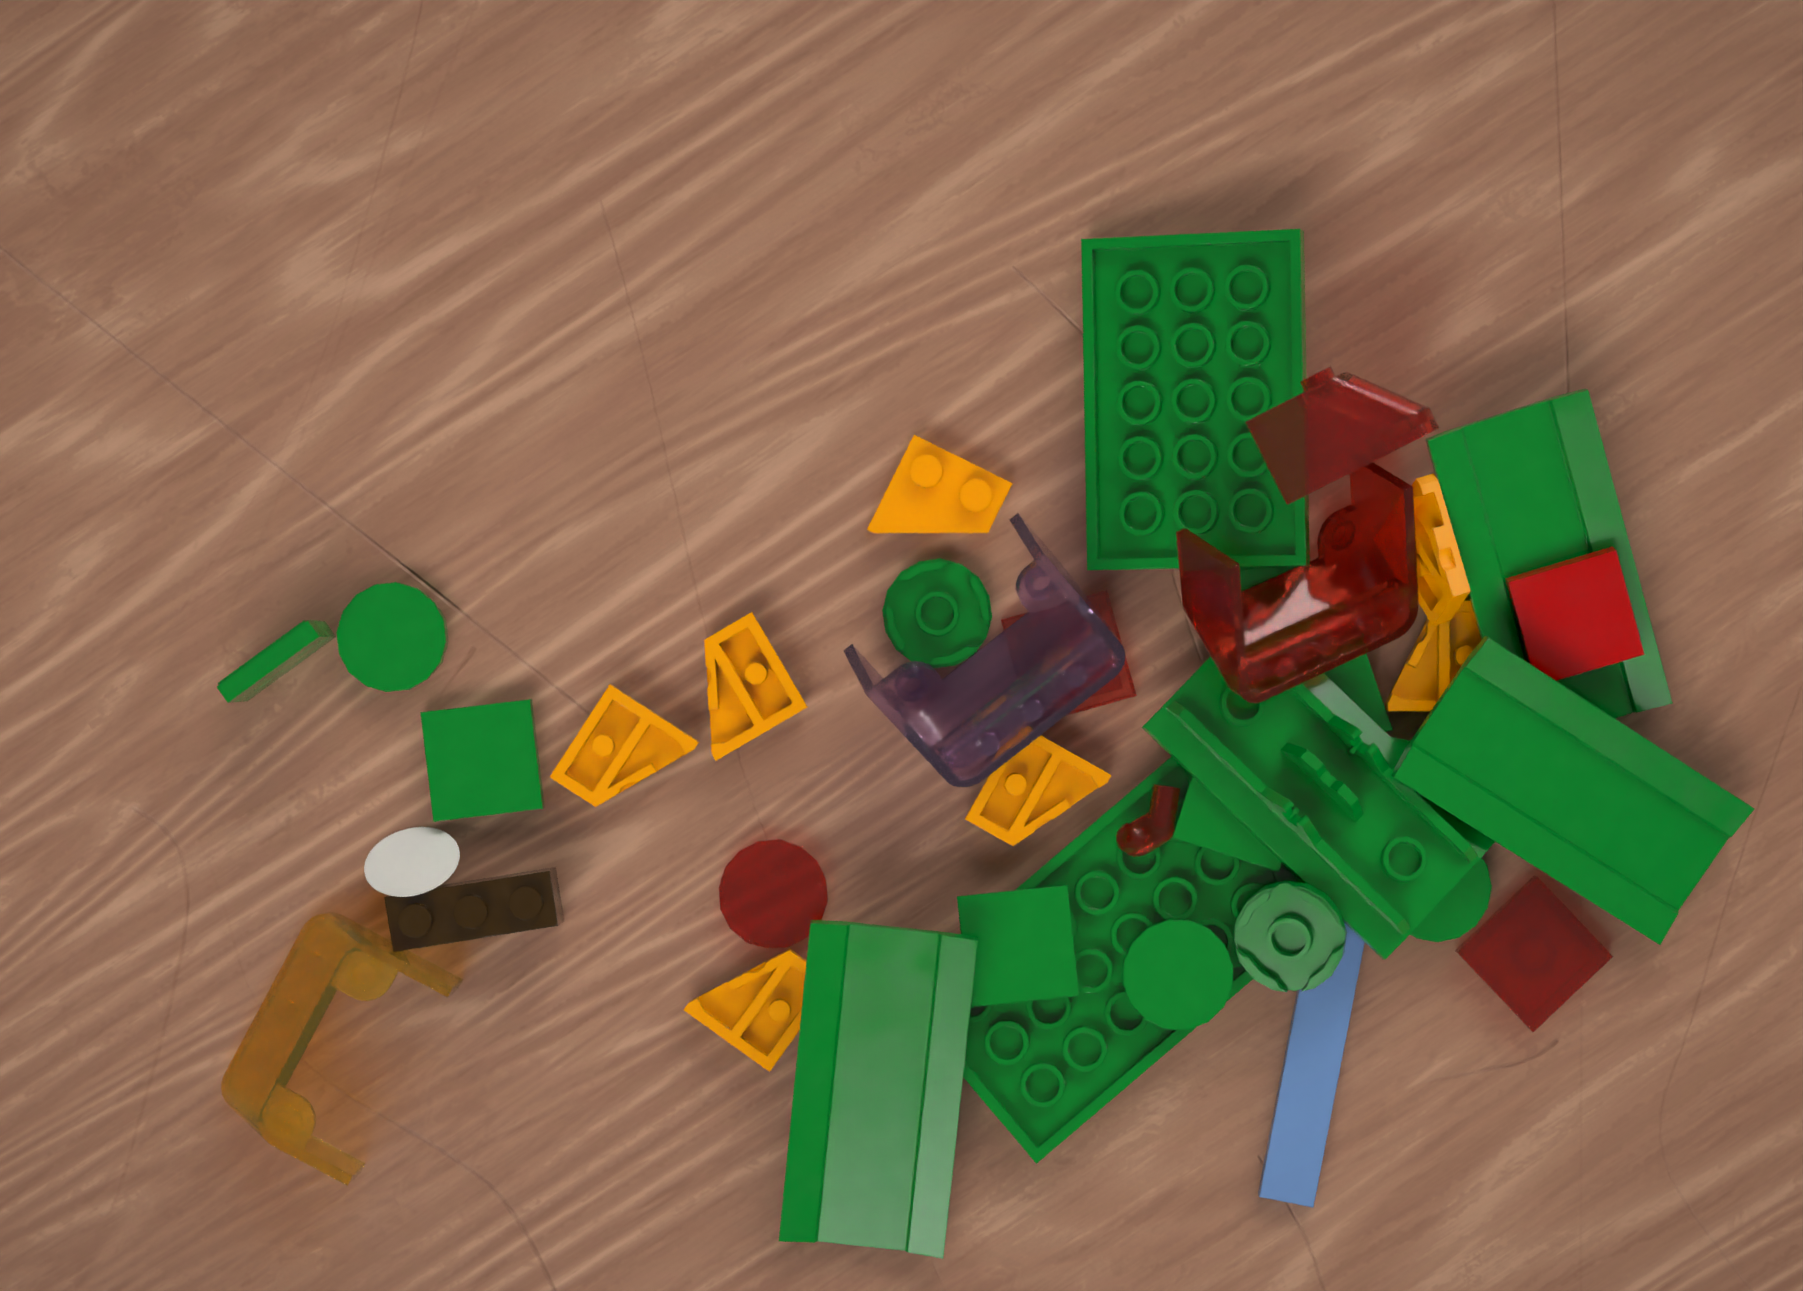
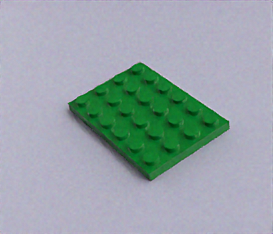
[1081,229,1310,571]

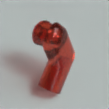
[1116,784,1180,857]

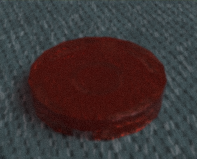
[719,839,828,948]

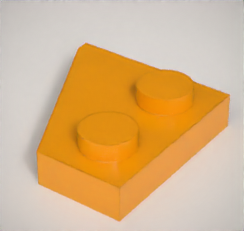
[867,435,1013,534]
[1379,473,1471,626]
[1385,601,1481,711]
[704,612,808,761]
[550,684,700,807]
[965,722,1112,846]
[684,949,807,1072]

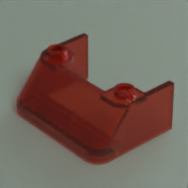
[1245,366,1440,505]
[1176,453,1419,703]

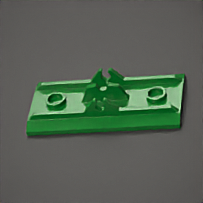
[1425,388,1673,718]
[1142,609,1495,960]
[1391,635,1754,945]
[779,920,978,1259]

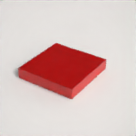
[1505,546,1645,681]

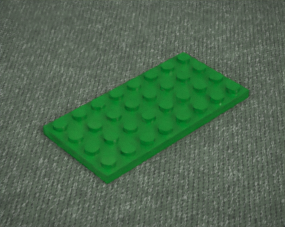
[963,756,1302,1164]

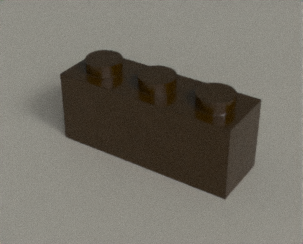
[384,867,564,952]

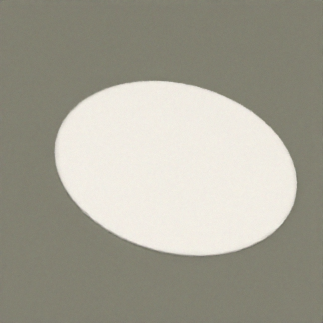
[364,827,460,897]

